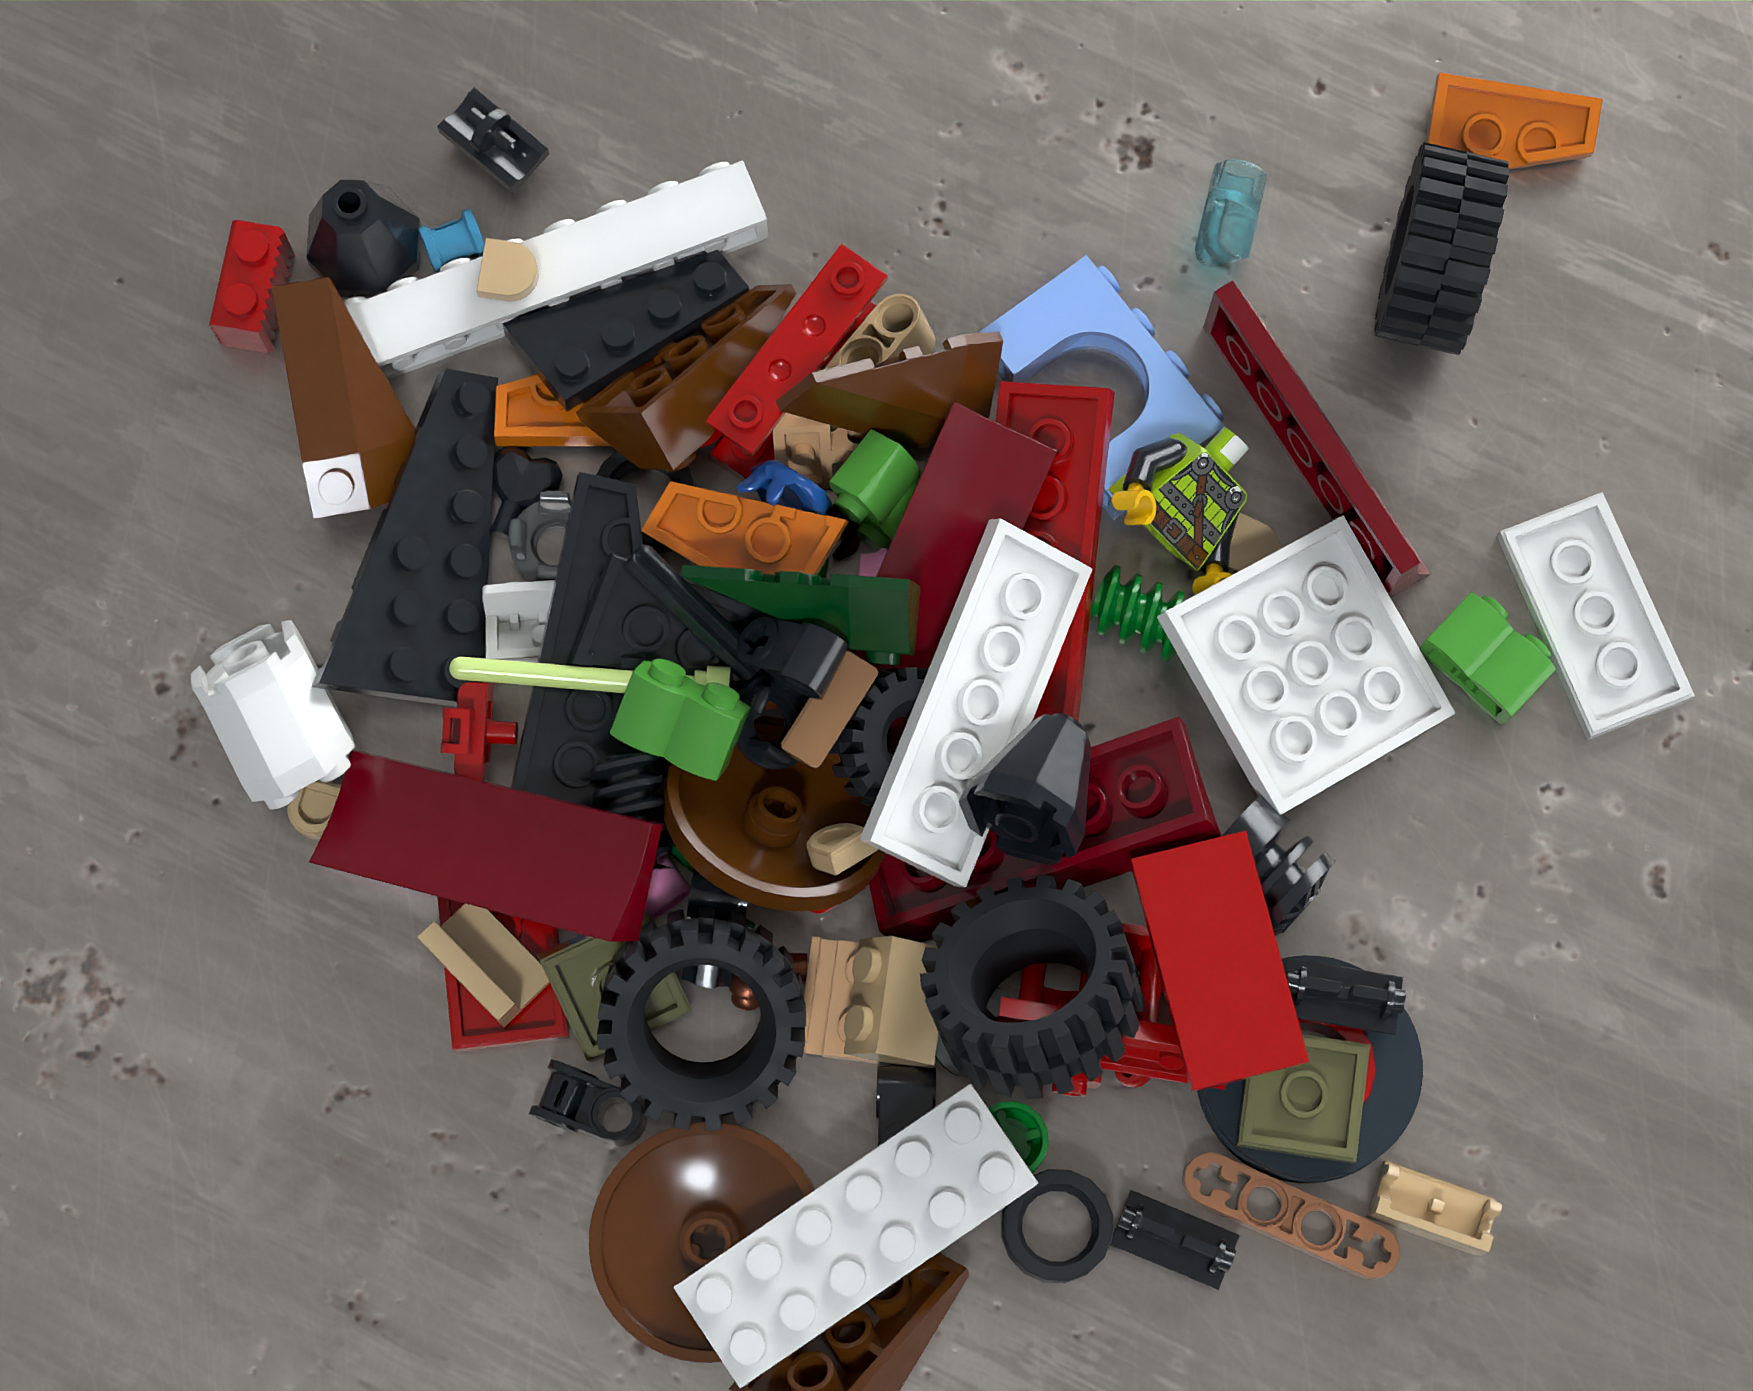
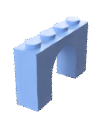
[980,255,1225,520]

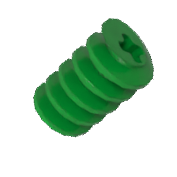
[1090,564,1187,671]

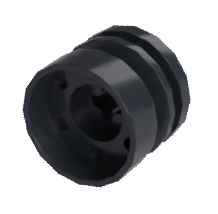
[1221,796,1336,936]

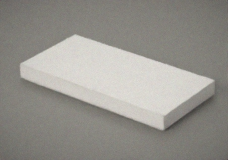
[1496,492,1695,740]

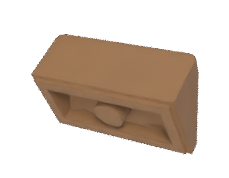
[781,650,878,768]

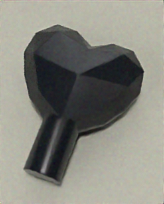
[490,446,563,539]

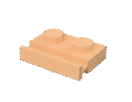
[803,936,880,1064]

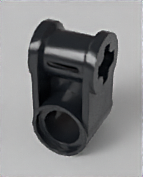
[736,616,849,700]
[529,1059,647,1146]
[876,1066,936,1147]

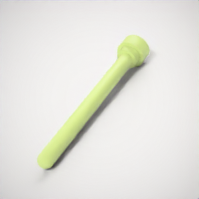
[449,657,731,693]

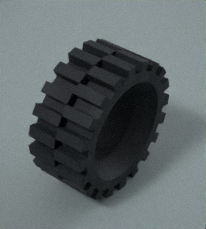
[1374,142,1509,355]
[920,875,1144,1099]
[597,907,806,1131]

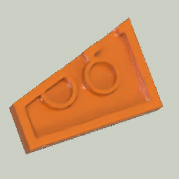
[1426,72,1603,170]
[494,355,662,446]
[641,481,849,575]

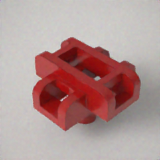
[440,682,519,781]

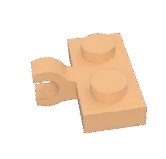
[773,413,866,489]

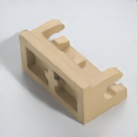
[1366,1161,1502,1256]

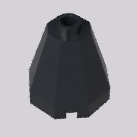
[306,179,422,298]
[958,713,1091,866]

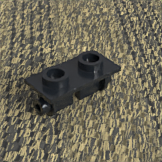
[1285,957,1406,1035]
[1110,1190,1240,1290]

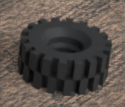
[828,667,929,808]

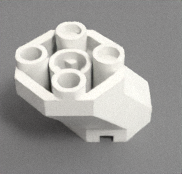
[190,620,355,810]

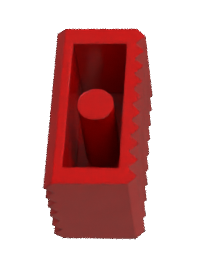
[209,220,296,353]

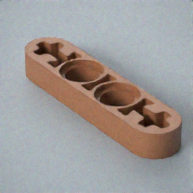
[1182,1152,1400,1280]

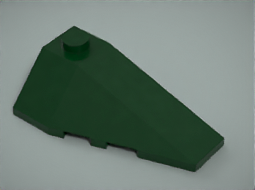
[681,565,921,666]

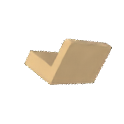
[417,904,550,1027]

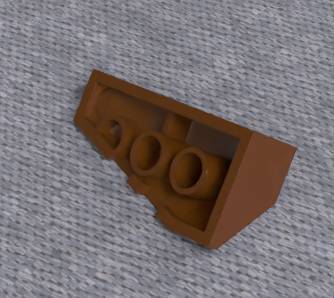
[272,276,416,519]
[576,284,796,472]
[776,331,1004,449]
[729,1252,969,1391]

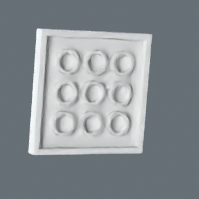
[1157,515,1455,815]

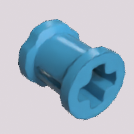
[418,208,485,274]

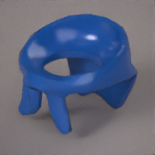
[736,460,832,516]

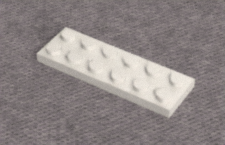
[860,518,1092,887]
[673,1084,1039,1388]

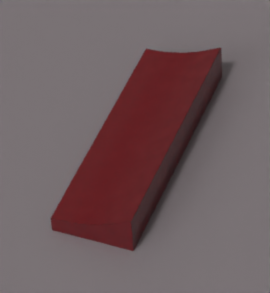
[1203,280,1430,598]
[848,402,1057,755]
[869,716,1221,943]
[309,750,662,942]

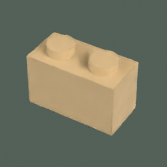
[844,936,938,1066]

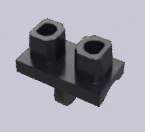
[437,87,549,193]

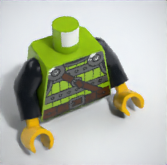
[1108,427,1249,595]

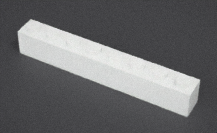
[344,160,769,379]

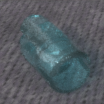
[1195,159,1267,266]

